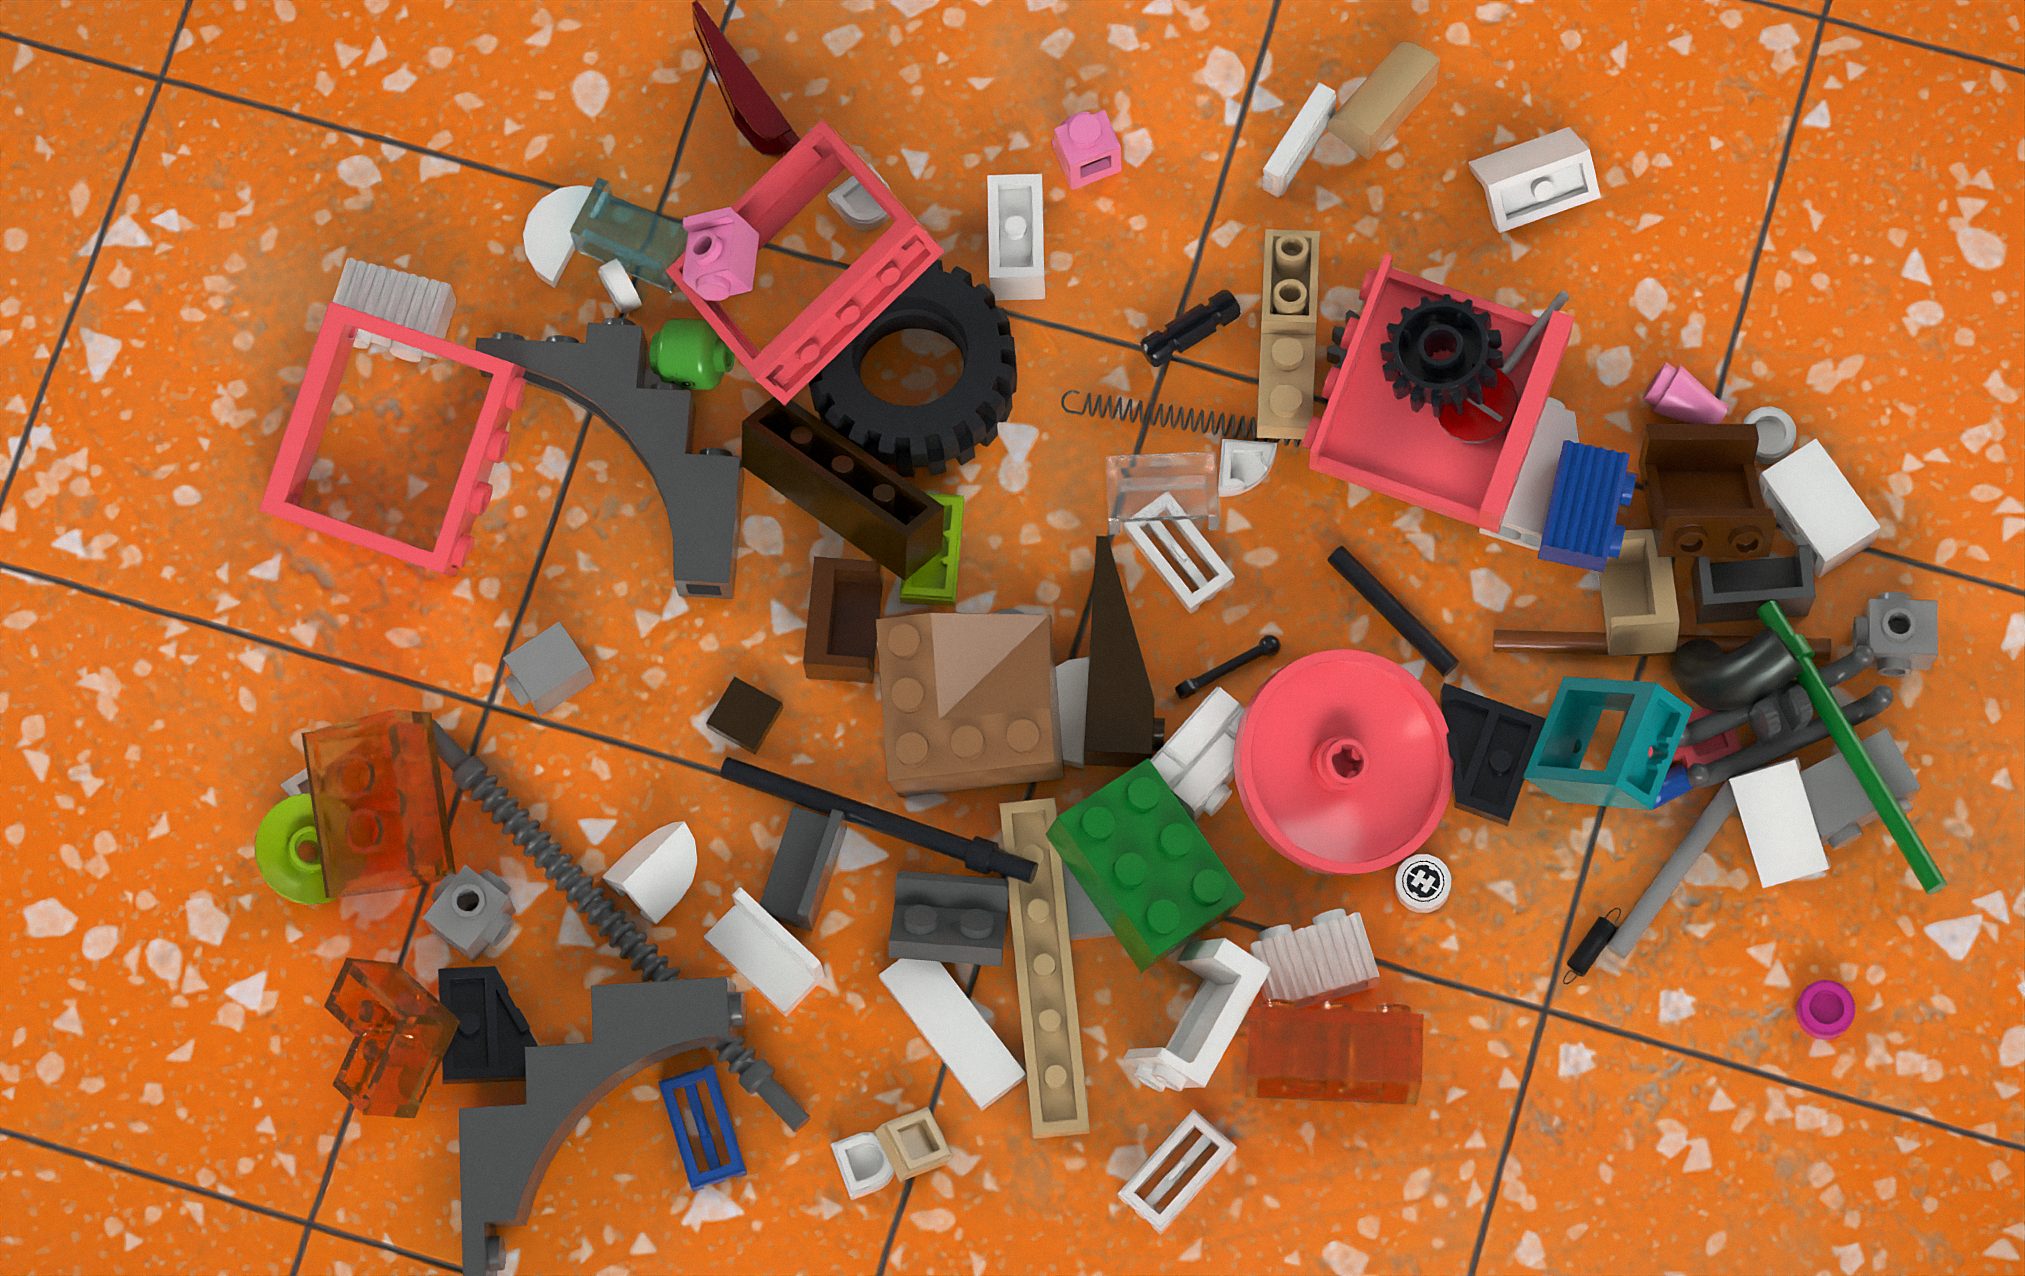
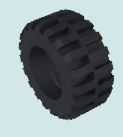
[809,259,1017,477]

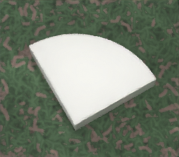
[1218,439,1277,497]

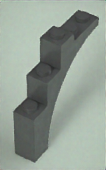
[476,318,745,599]

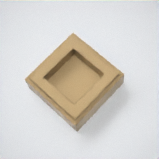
[874,1107,954,1182]

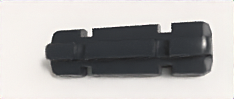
[1140,290,1241,367]

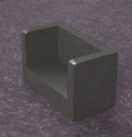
[1691,544,1816,624]

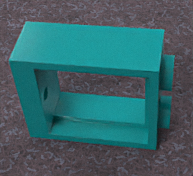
[1523,677,1693,811]

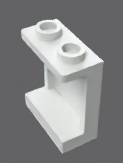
[1123,938,1272,1092]

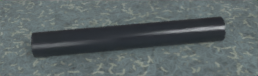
[1327,545,1459,677]

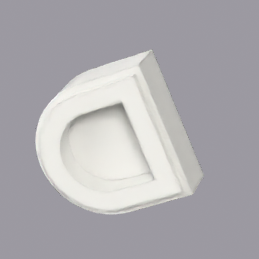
[827,163,891,231]
[831,1132,895,1200]

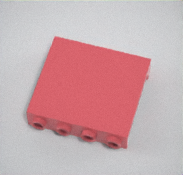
[1302,253,1575,534]

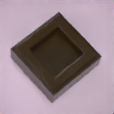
[706,676,784,755]

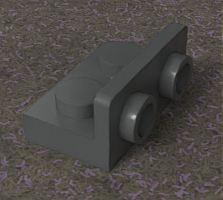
[889,871,1009,966]

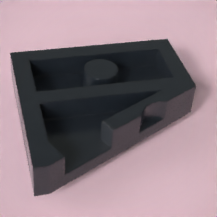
[1440,683,1546,826]
[438,966,538,1085]

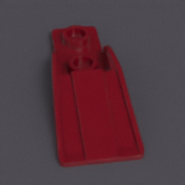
[692,0,800,159]

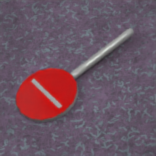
[1438,291,1569,443]

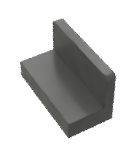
[759,806,848,932]

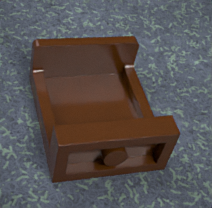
[1639,424,1777,557]

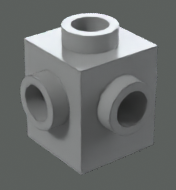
[1852,592,1938,677]
[422,865,516,963]

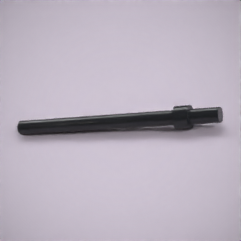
[720,757,1038,884]

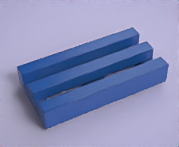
[658,1064,747,1192]

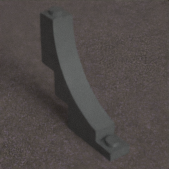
[459,977,747,1276]

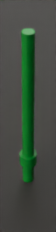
[1757,600,1947,895]

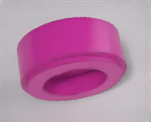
[1796,980,1855,1040]

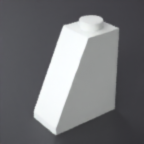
[1479,397,1579,551]

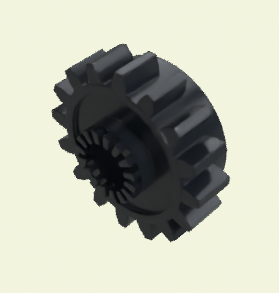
[1380,294,1504,417]

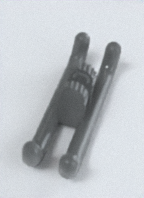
[1678,645,1894,788]

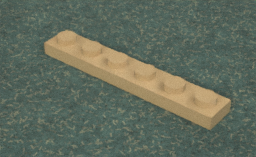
[999,798,1090,1139]

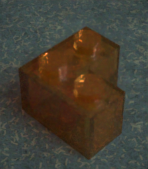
[324,958,460,1119]

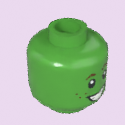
[649,318,735,390]

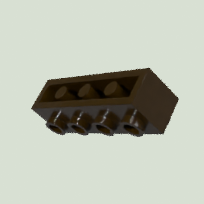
[742,397,945,581]

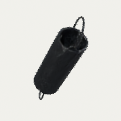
[1563,908,1621,984]

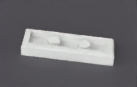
[879,959,1027,1112]

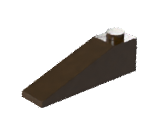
[1084,536,1165,768]

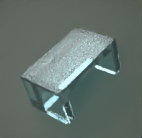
[570,177,689,293]

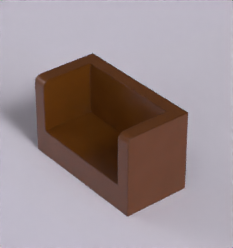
[803,556,884,684]

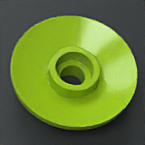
[255,793,367,905]

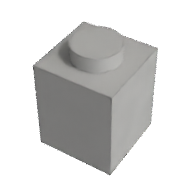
[503,621,595,717]

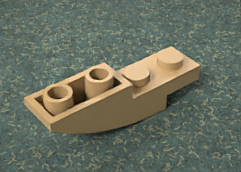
[1257,229,1320,440]

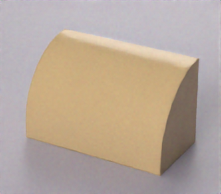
[1327,42,1440,161]

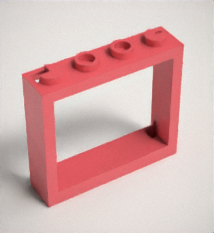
[666,119,945,406]
[259,301,527,576]

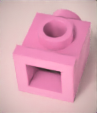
[1051,110,1121,190]
[682,207,759,301]

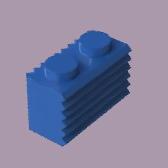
[1538,440,1637,573]

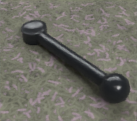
[1175,635,1281,699]

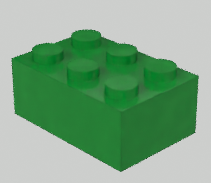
[1045,758,1246,973]

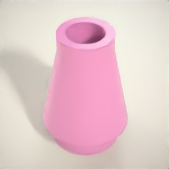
[1642,362,1729,424]

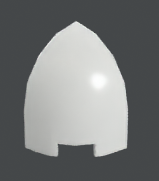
[601,821,697,924]

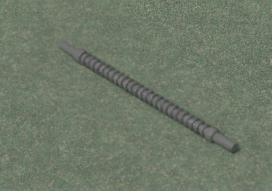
[418,719,810,1132]

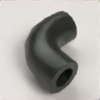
[1671,626,1804,711]

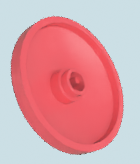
[1234,649,1454,876]

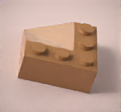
[876,613,1065,797]

